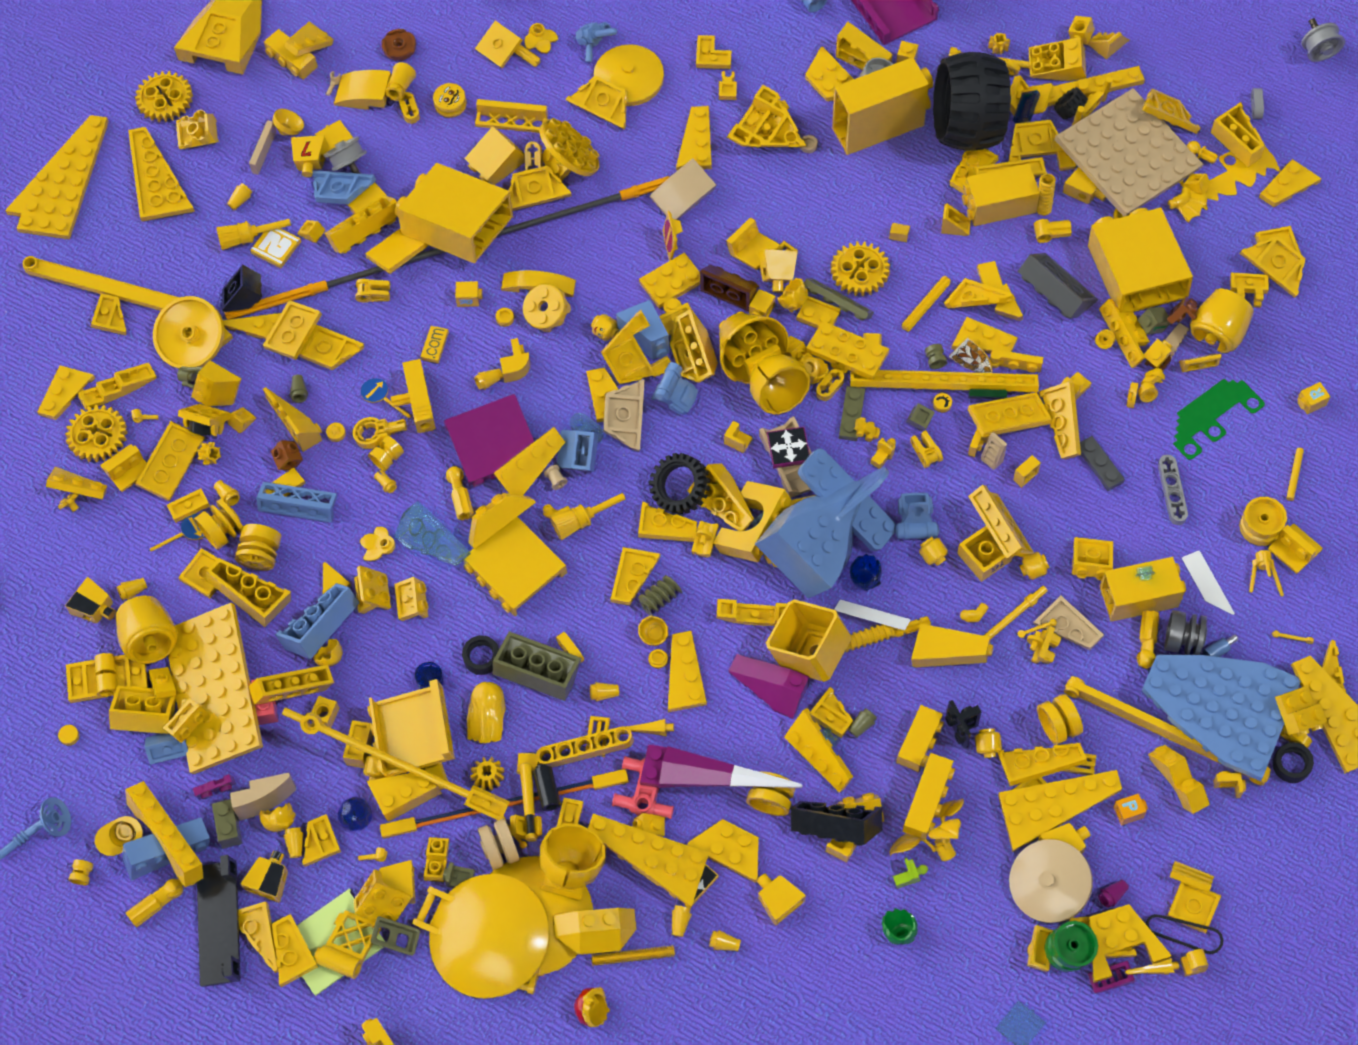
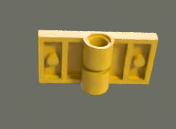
[806,321,889,380]
[66,653,148,703]

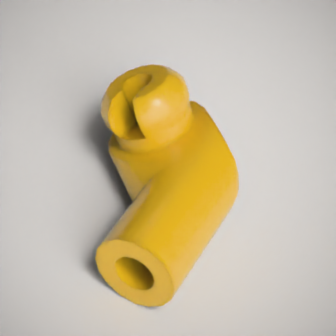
[960,603,989,622]

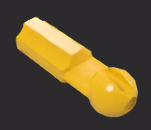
[446,466,474,521]
[1136,610,1160,669]
[125,879,184,928]

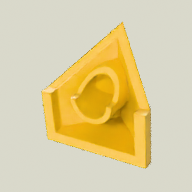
[1088,32,1130,59]

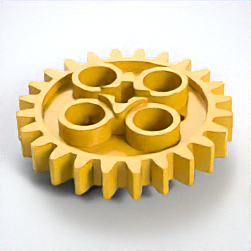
[135,71,193,122]
[830,241,890,297]
[65,405,128,462]

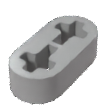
[1251,88,1264,119]

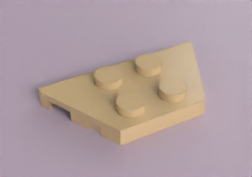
[603,380,645,452]

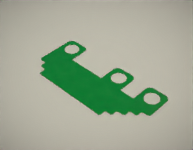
[1173,379,1265,460]

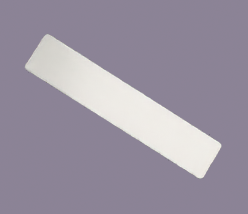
[834,600,910,630]

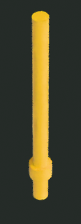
[983,585,1048,640]

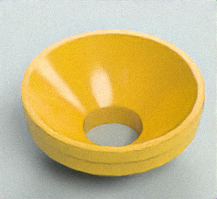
[272,109,304,136]

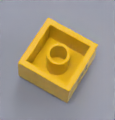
[957,526,1012,582]

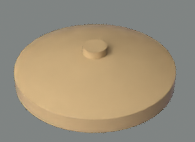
[1009,839,1093,923]

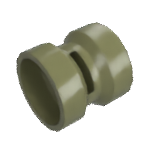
[925,344,947,369]

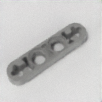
[1158,455,1188,525]

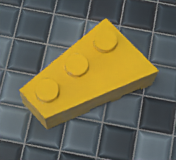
[367,769,442,822]

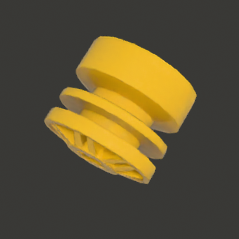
[194,499,243,550]
[235,524,282,571]

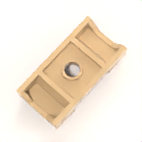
[759,417,812,498]

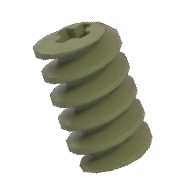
[638,575,682,616]

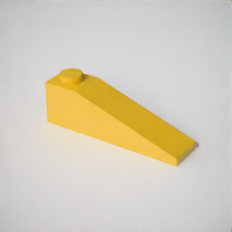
[263,387,322,452]
[687,463,754,531]

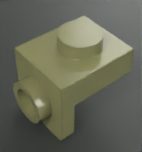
[443,862,475,888]

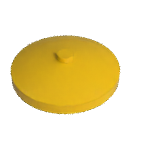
[594,44,664,106]
[153,296,225,369]

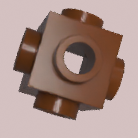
[270,440,303,470]

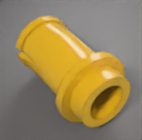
[374,470,397,493]

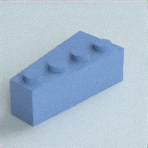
[275,583,359,659]
[123,817,210,881]

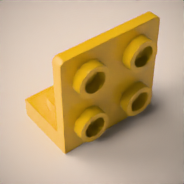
[726,217,780,270]
[354,869,411,922]

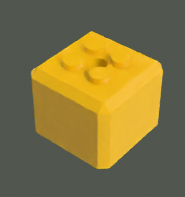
[766,599,852,682]

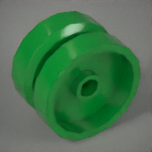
[1044,921,1098,972]

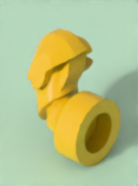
[1138,368,1165,402]

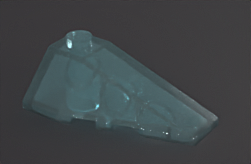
[394,501,471,566]

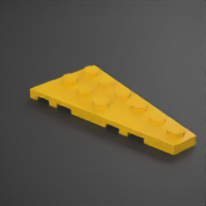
[1291,655,1358,773]
[998,770,1122,853]

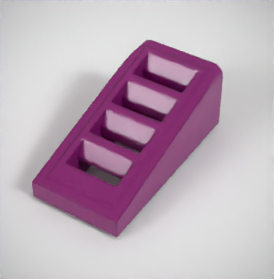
[1088,960,1135,994]

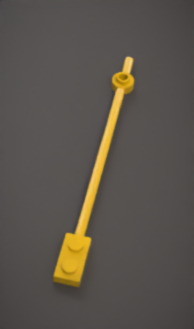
[282,707,510,820]

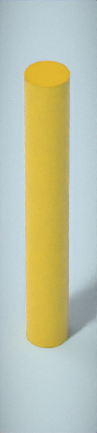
[1286,448,1304,501]

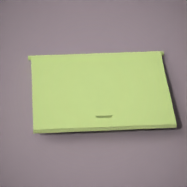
[297,888,385,996]

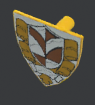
[949,337,993,373]

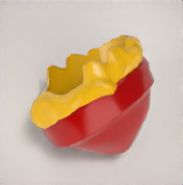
[574,987,610,1028]

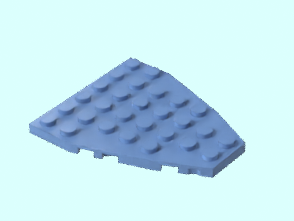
[1141,655,1301,781]

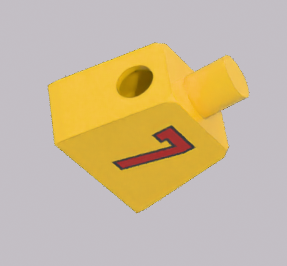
[291,135,329,177]

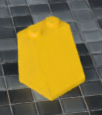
[464,126,525,185]

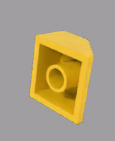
[191,360,241,406]

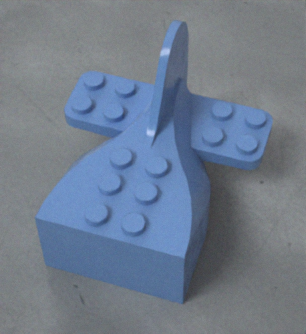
[755,448,896,599]

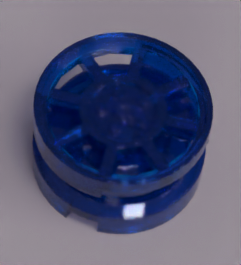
[415,662,444,689]

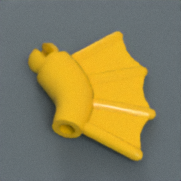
[1168,187,1208,223]

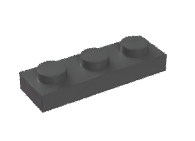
[1080,436,1125,491]

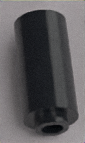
[532,764,562,811]

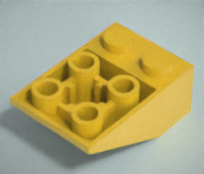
[1029,37,1087,81]

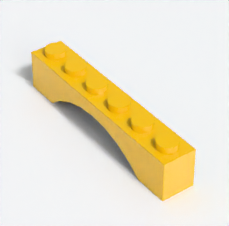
[125,781,203,887]

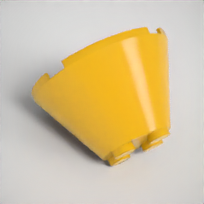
[719,312,789,384]

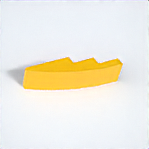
[78,362,157,410]

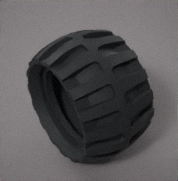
[933,52,1011,151]

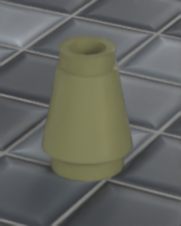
[290,374,308,403]
[848,708,877,738]

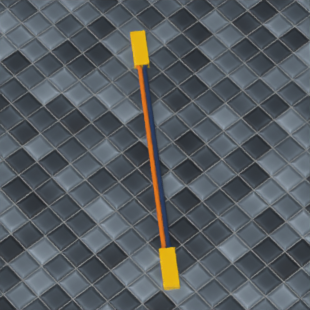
[380,769,629,839]

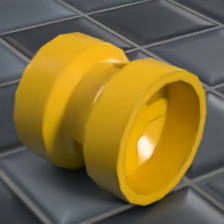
[68,859,94,886]

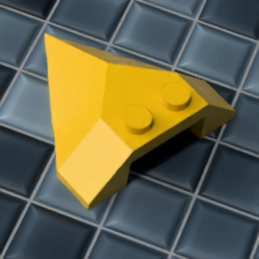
[727,84,806,147]

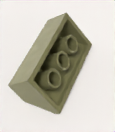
[493,631,581,701]

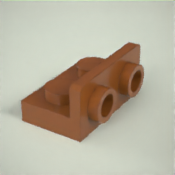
[1167,296,1199,324]

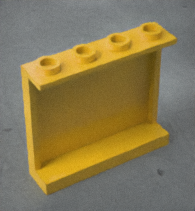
[463,517,567,616]
[367,679,455,777]

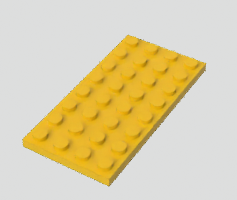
[168,603,263,774]

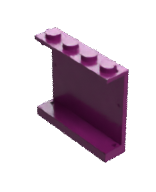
[851,0,939,45]
[444,394,534,487]

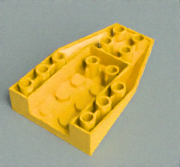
[174,0,262,74]

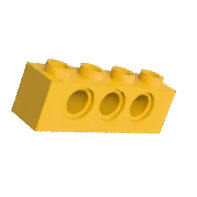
[249,665,334,705]

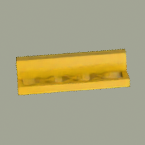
[475,99,548,133]

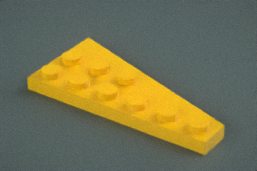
[128,127,195,222]
[588,813,709,910]

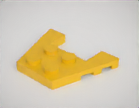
[1008,120,1076,171]
[601,310,671,384]
[1089,904,1171,983]

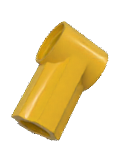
[1033,219,1072,243]

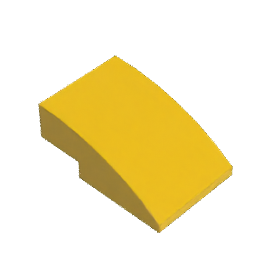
[334,70,391,110]

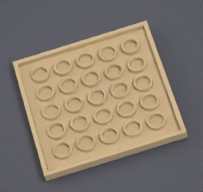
[1054,88,1204,216]

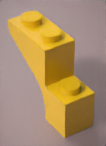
[1148,745,1210,814]

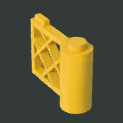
[314,910,382,979]

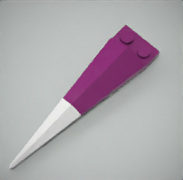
[640,744,803,788]

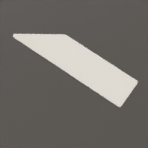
[1182,551,1235,615]

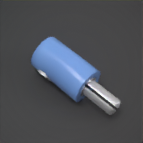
[1203,635,1239,657]

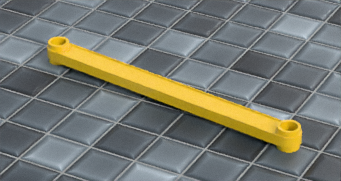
[23,256,179,311]
[1064,676,1271,786]

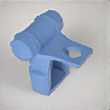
[651,362,698,415]
[895,493,940,540]

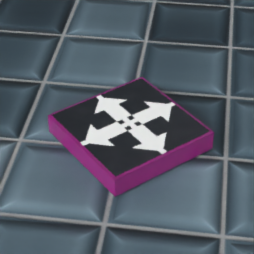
[767,427,810,469]

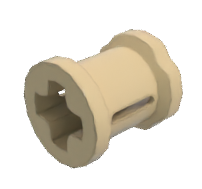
[544,465,568,490]

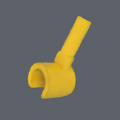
[131,409,159,423]
[358,847,388,862]

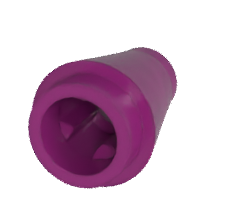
[1098,880,1129,908]

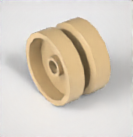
[477,818,520,870]

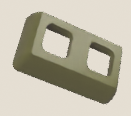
[370,916,420,956]

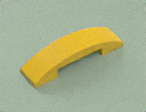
[501,270,576,297]
[716,599,787,626]

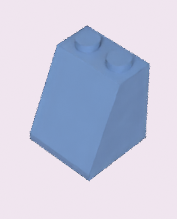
[616,300,670,360]

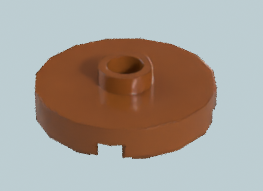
[382,29,416,61]

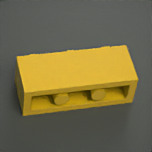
[264,29,318,80]
[896,705,944,772]

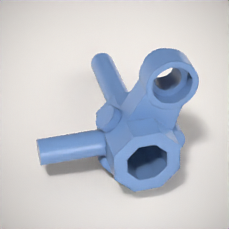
[576,22,617,62]

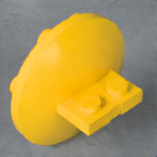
[539,118,600,181]

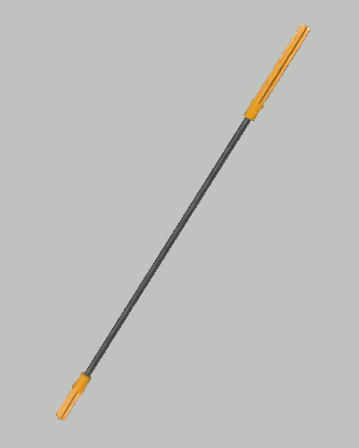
[224,176,669,320]

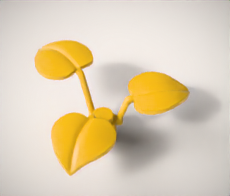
[889,798,964,861]

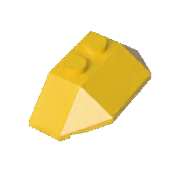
[670,309,718,383]
[468,493,536,549]
[553,908,636,955]

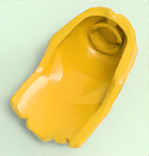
[467,682,506,743]

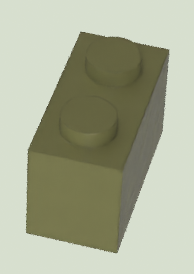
[212,799,243,849]

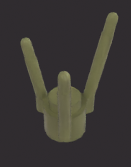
[177,366,203,389]

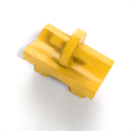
[691,521,719,558]
[1027,626,1061,664]

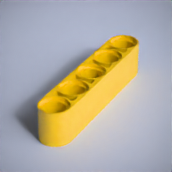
[536,726,634,768]

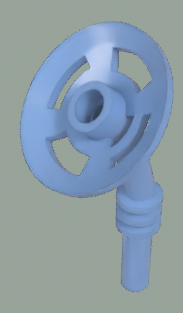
[0,797,71,860]

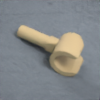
[326,71,341,96]

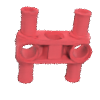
[612,756,674,819]

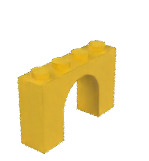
[713,481,792,562]

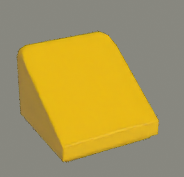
[1183,174,1210,194]
[297,220,325,243]
[889,223,910,242]
[228,407,256,433]

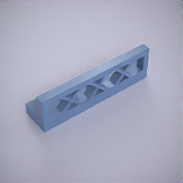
[256,482,337,523]

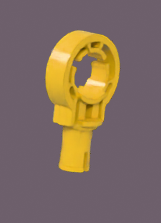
[353,417,407,449]

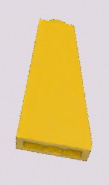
[911,624,994,668]

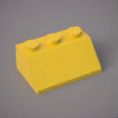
[109,685,177,734]

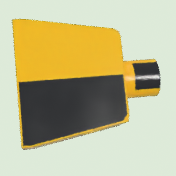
[65,577,116,623]
[241,850,288,903]

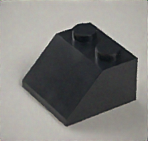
[222,264,262,312]

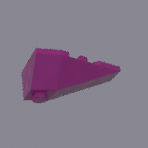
[729,654,809,719]

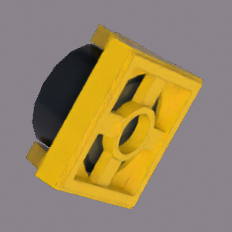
[178,403,231,436]

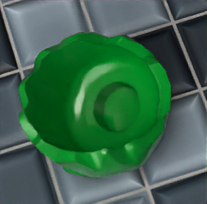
[882,908,918,945]

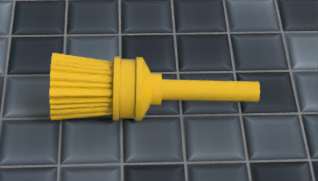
[216,219,291,251]
[550,493,626,540]

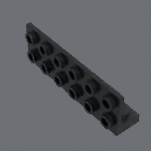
[197,855,241,987]

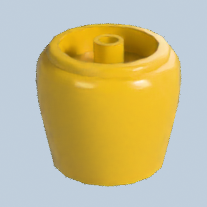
[1190,288,1254,353]
[116,595,178,664]

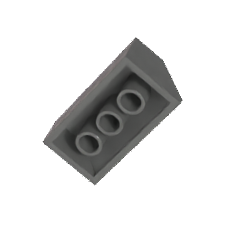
[1018,253,1098,318]

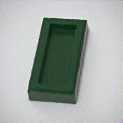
[968,389,1007,399]

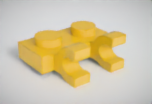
[1230,272,1269,308]

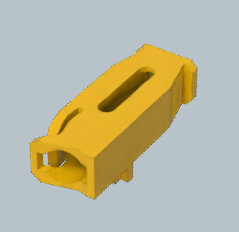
[391,359,436,433]

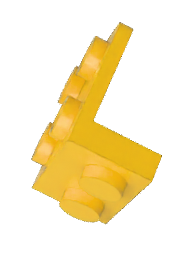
[1010,75,1054,117]

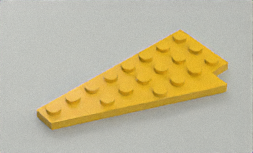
[6,115,109,240]

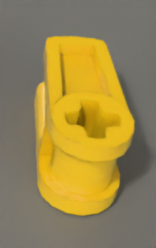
[355,279,391,303]
[910,430,943,468]

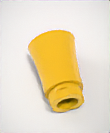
[385,62,416,101]

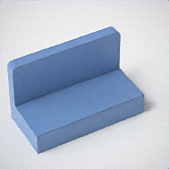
[145,734,188,765]

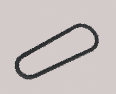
[1146,914,1224,954]

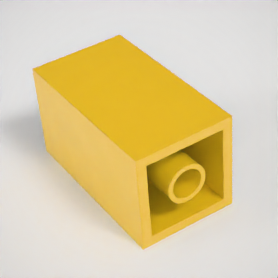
[962,163,1040,226]
[1100,557,1186,622]

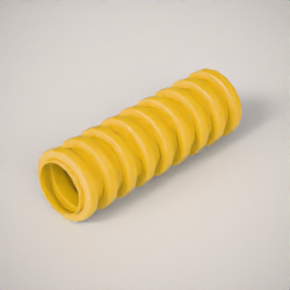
[1037,173,1056,216]
[845,624,896,653]

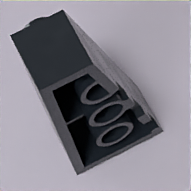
[791,801,883,846]

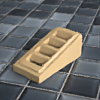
[981,432,1007,470]

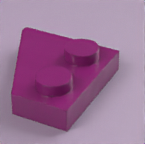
[193,774,236,799]

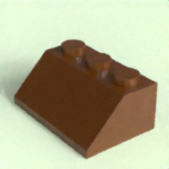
[700,265,759,312]

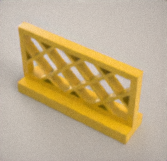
[968,485,1034,559]

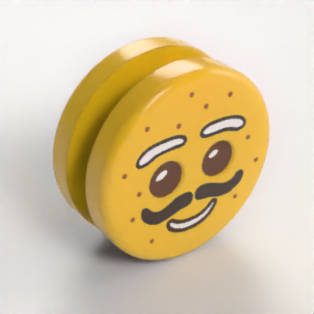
[433,83,467,118]

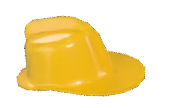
[95,816,143,856]

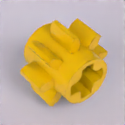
[988,32,1010,55]
[197,442,221,465]

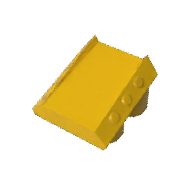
[176,110,219,150]

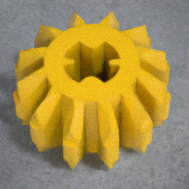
[471,757,505,791]

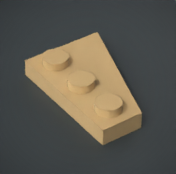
[1033,596,1104,650]

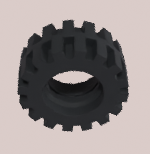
[1054,87,1088,120]

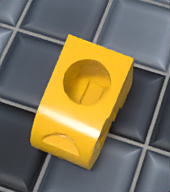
[1180,949,1209,977]

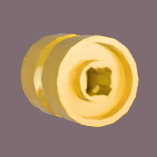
[368,436,404,471]

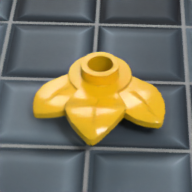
[524,23,558,53]
[360,527,395,561]

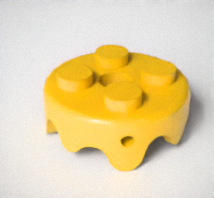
[523,284,571,332]

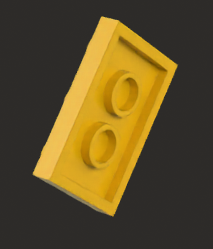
[639,252,700,308]
[263,300,322,360]

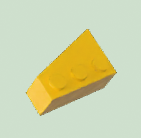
[836,21,892,70]
[1211,102,1265,167]

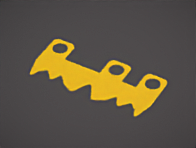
[1179,146,1280,210]

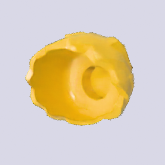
[777,278,808,312]
[798,353,829,384]
[259,803,296,832]

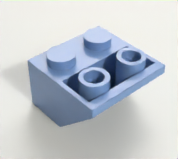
[557,430,599,472]

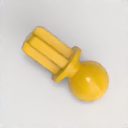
[1187,141,1218,164]

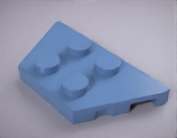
[313,170,376,204]

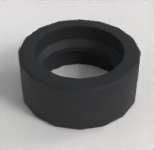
[462,635,499,675]
[1272,742,1314,783]

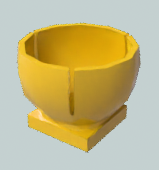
[744,344,810,415]
[540,824,606,900]

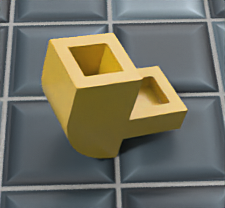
[499,338,530,383]

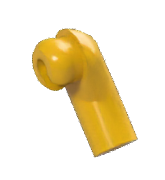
[543,504,571,519]

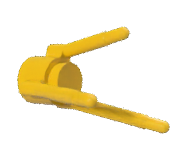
[1249,550,1284,597]

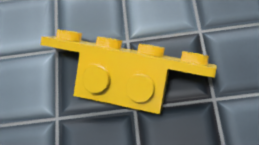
[1099,298,1150,368]

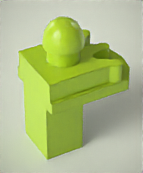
[893,857,928,888]

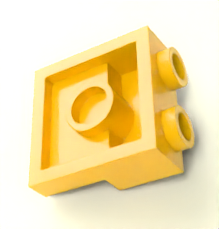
[1072,537,1113,581]
[1275,685,1327,737]
[361,1017,394,1045]

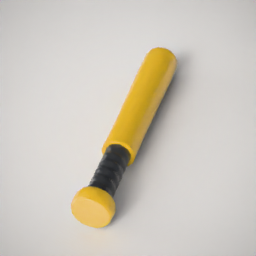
[520,763,538,842]

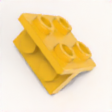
[100,444,147,492]
[1268,524,1323,574]
[354,565,391,614]

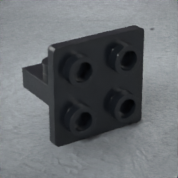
[945,700,981,749]

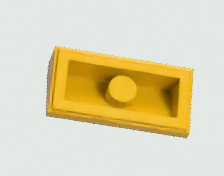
[1179,354,1222,372]

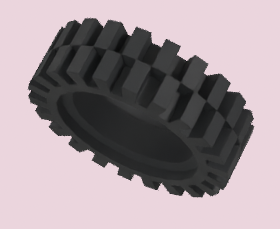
[649,453,710,514]

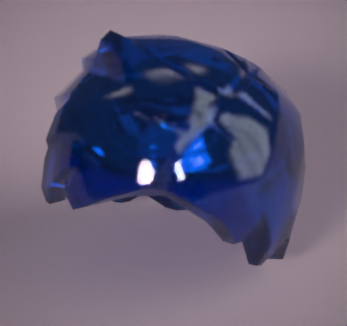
[850,554,882,591]
[337,797,372,831]

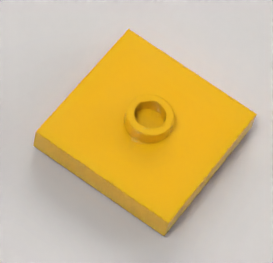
[475,21,523,69]

